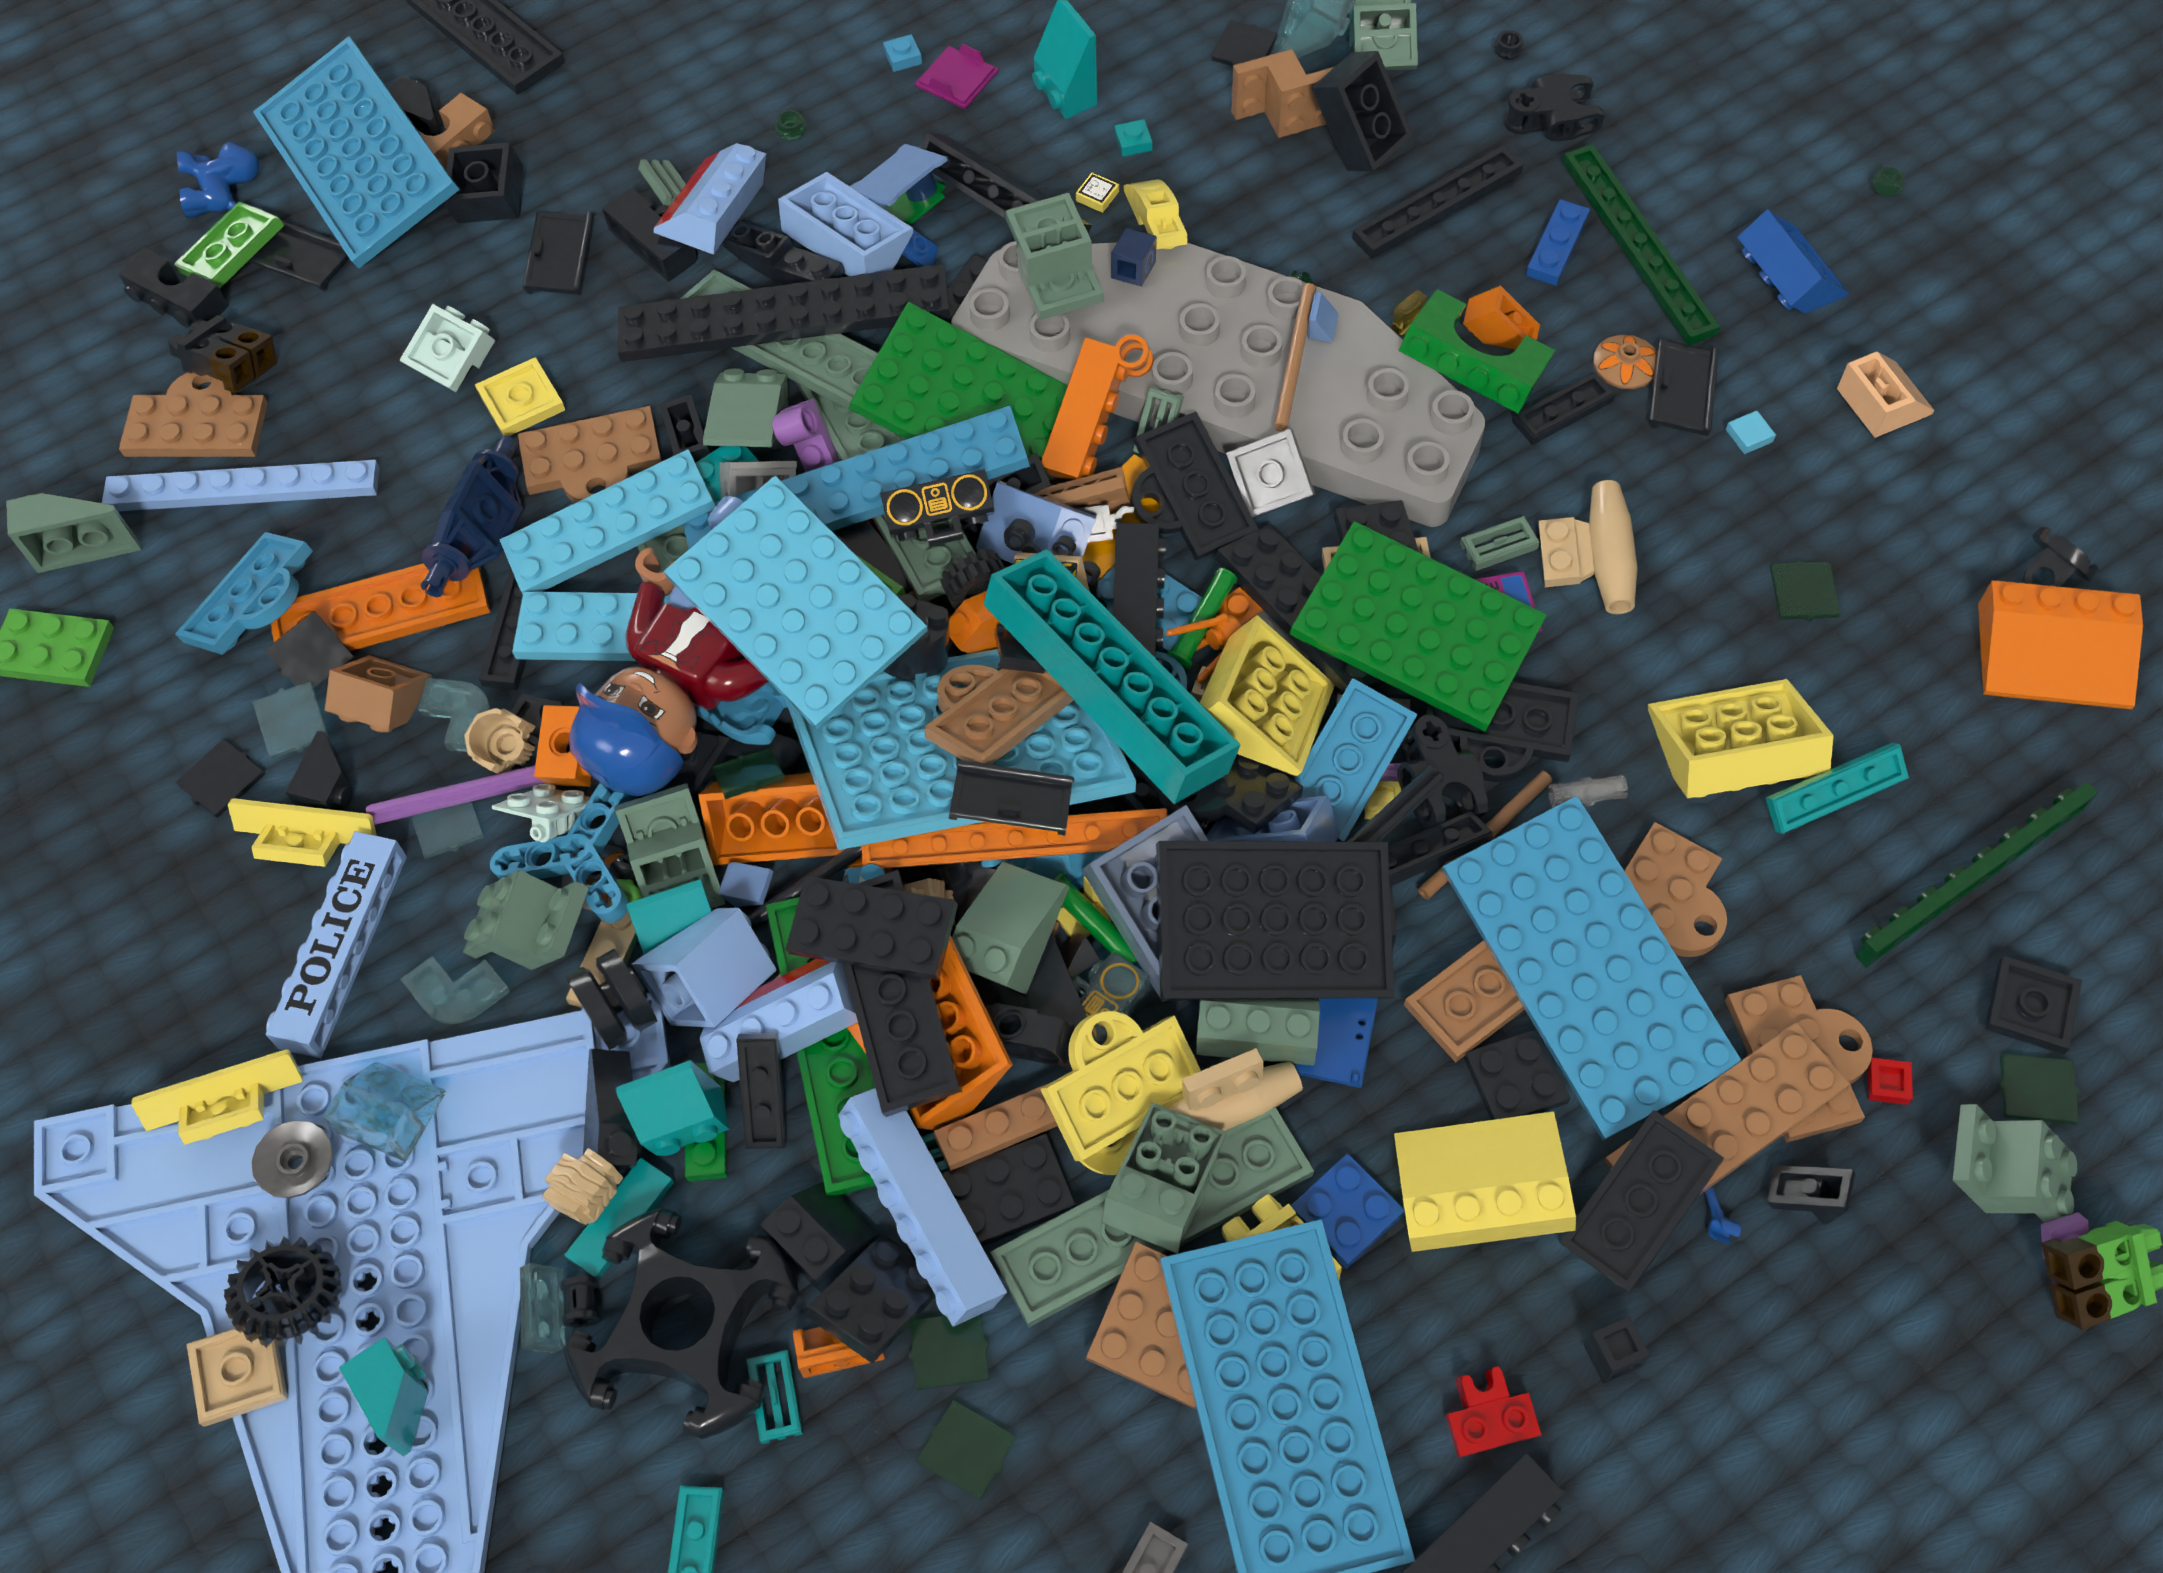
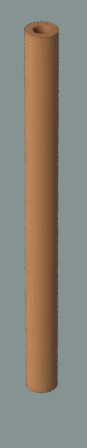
[1274,283,1316,431]
[1418,771,1552,900]

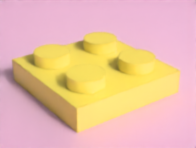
[475,357,565,436]

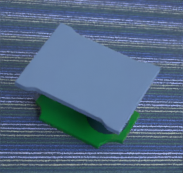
[850,144,948,225]

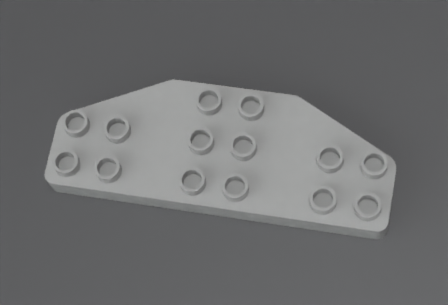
[951,241,1485,527]

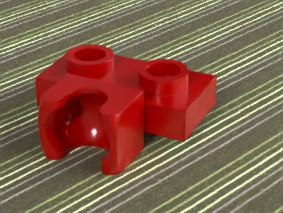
[1445,1366,1541,1457]

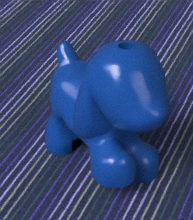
[177,141,259,218]

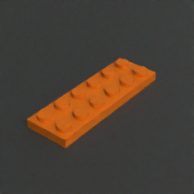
[271,563,491,651]

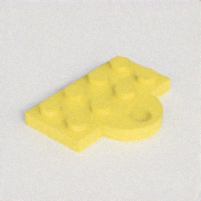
[1041,1011,1201,1161]

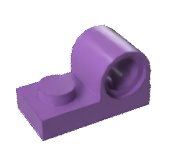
[772,398,840,472]

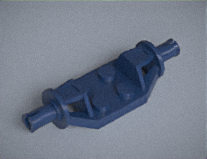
[421,436,523,597]

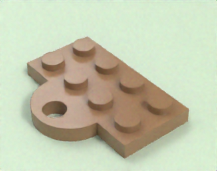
[119,372,268,457]
[518,406,662,504]
[925,665,1074,765]
[1624,822,1727,957]
[1725,975,1873,1143]

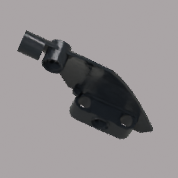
[892,862,1098,1068]

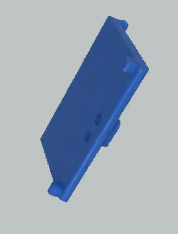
[1293,999,1378,1088]

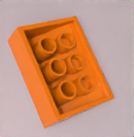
[1978,580,2143,709]
[909,935,1013,1130]

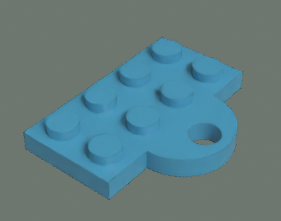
[175,532,313,655]

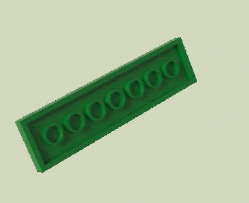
[766,897,876,1195]

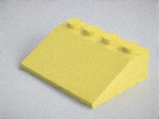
[1200,615,1335,776]
[1648,679,1833,798]
[1394,1111,1576,1252]

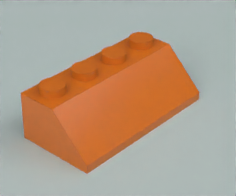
[698,773,845,865]

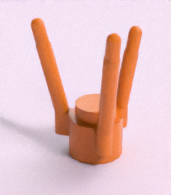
[1166,613,1241,683]

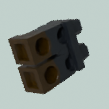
[168,315,277,394]

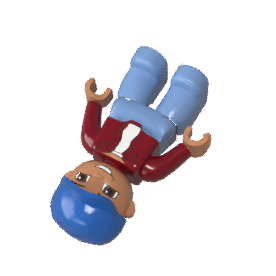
[568,496,769,796]

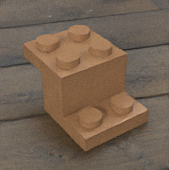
[1231,49,1334,138]

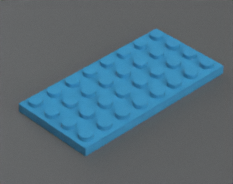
[253,36,460,268]
[1442,796,1742,1141]
[1160,1219,1415,1573]

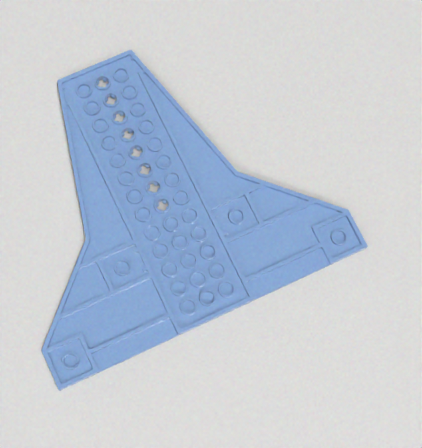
[34,993,671,1573]

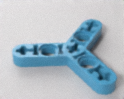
[490,783,635,923]

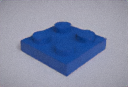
[1291,1153,1405,1269]

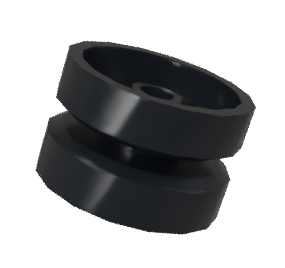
[565,948,658,1050]

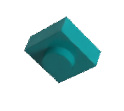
[1114,119,1152,157]

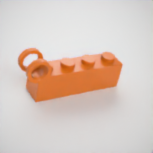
[1041,334,1154,481]

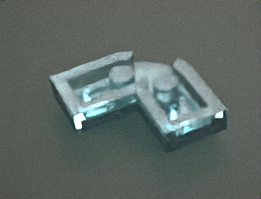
[418,678,491,752]
[401,956,510,1024]

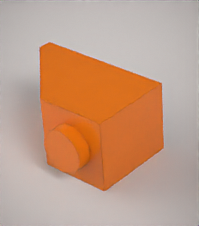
[1463,285,1540,350]
[949,591,1006,654]

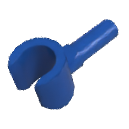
[1704,1187,1741,1245]

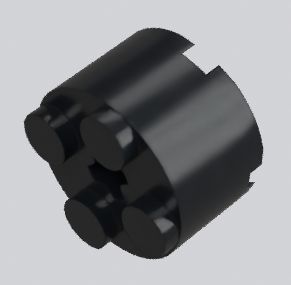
[884,594,949,680]

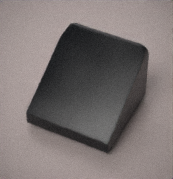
[1062,929,1099,979]

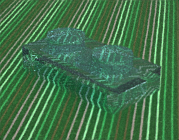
[520,1263,565,1353]

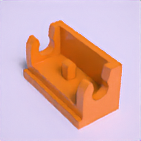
[793,1327,885,1378]

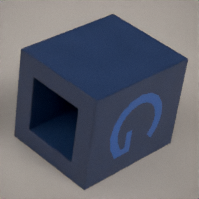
[1111,228,1157,287]

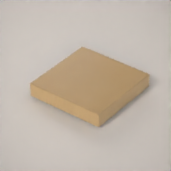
[187,1329,288,1427]

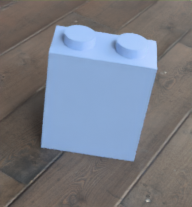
[632,908,777,1028]

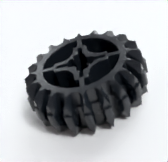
[224,1236,343,1349]

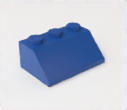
[1737,209,1849,313]

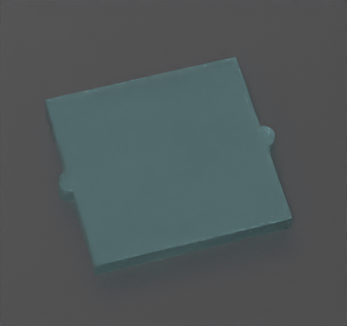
[253,682,329,759]
[411,801,484,859]

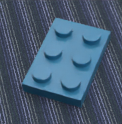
[1097,565,1202,654]

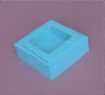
[1726,411,1776,454]

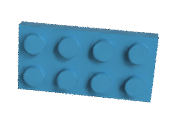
[1294,678,1417,842]

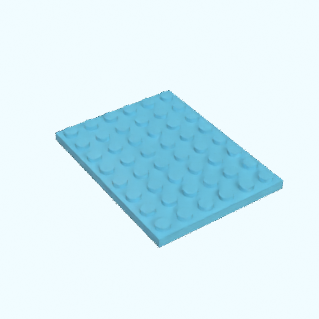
[785,649,1136,850]

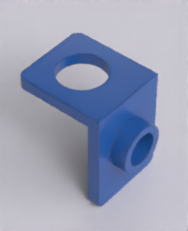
[902,230,938,267]

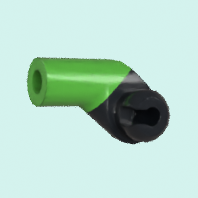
[609,855,642,903]

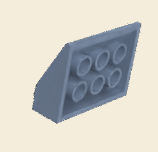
[1082,805,1208,1002]

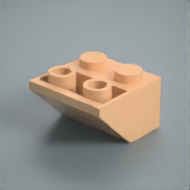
[1837,352,1934,438]

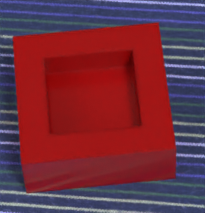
[1867,1057,1913,1105]

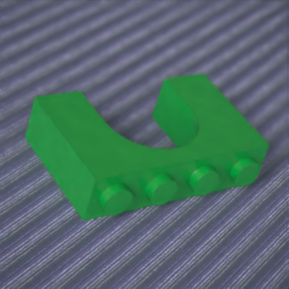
[1398,289,1556,414]

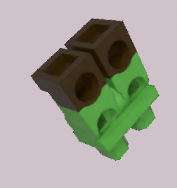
[2042,1221,2163,1330]

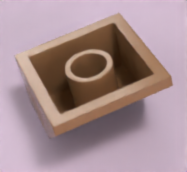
[325,655,432,732]

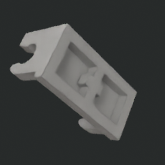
[719,461,797,499]

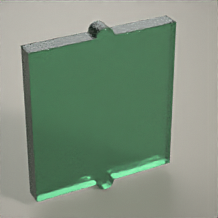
[1770,560,1840,622]
[712,748,785,799]
[1998,1054,2080,1125]
[909,1314,990,1390]
[917,1400,1016,1500]

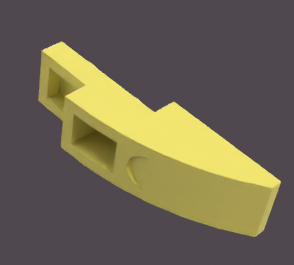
[1124,179,1187,250]

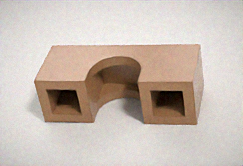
[418,93,495,169]

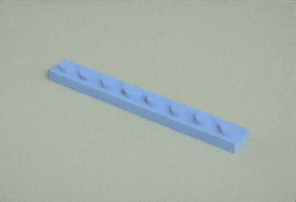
[102,460,380,511]

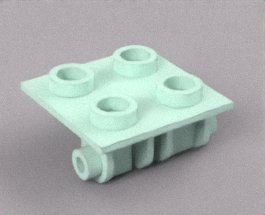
[492,784,590,842]

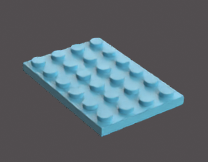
[664,476,928,730]

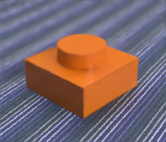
[1216,587,1263,626]

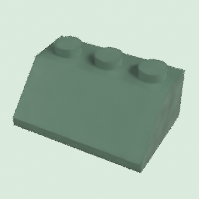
[1196,999,1320,1066]

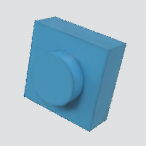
[883,34,922,72]

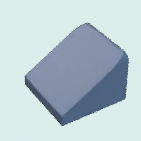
[1308,292,1338,342]
[719,862,774,907]

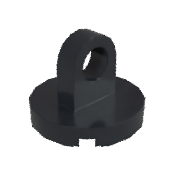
[2023,526,2099,587]

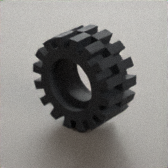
[940,549,1005,610]

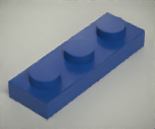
[1526,199,1590,286]

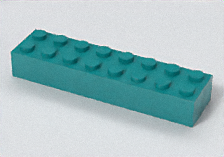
[983,549,1241,804]

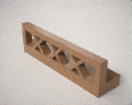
[1034,467,1131,512]

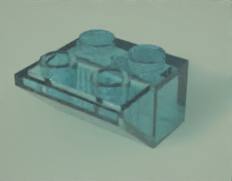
[323,1061,446,1162]

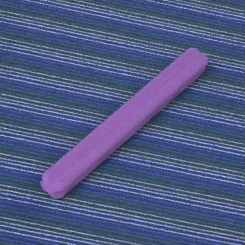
[366,765,546,825]

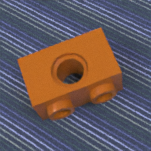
[534,705,591,787]

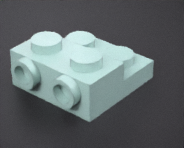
[400,304,495,392]

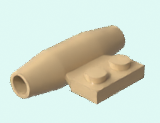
[1539,480,1637,614]
[1168,1048,1303,1131]

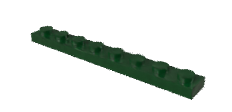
[1563,144,1720,346]
[1855,782,2098,968]

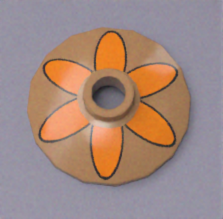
[1593,334,1657,389]

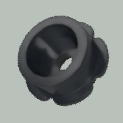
[1494,31,1524,60]

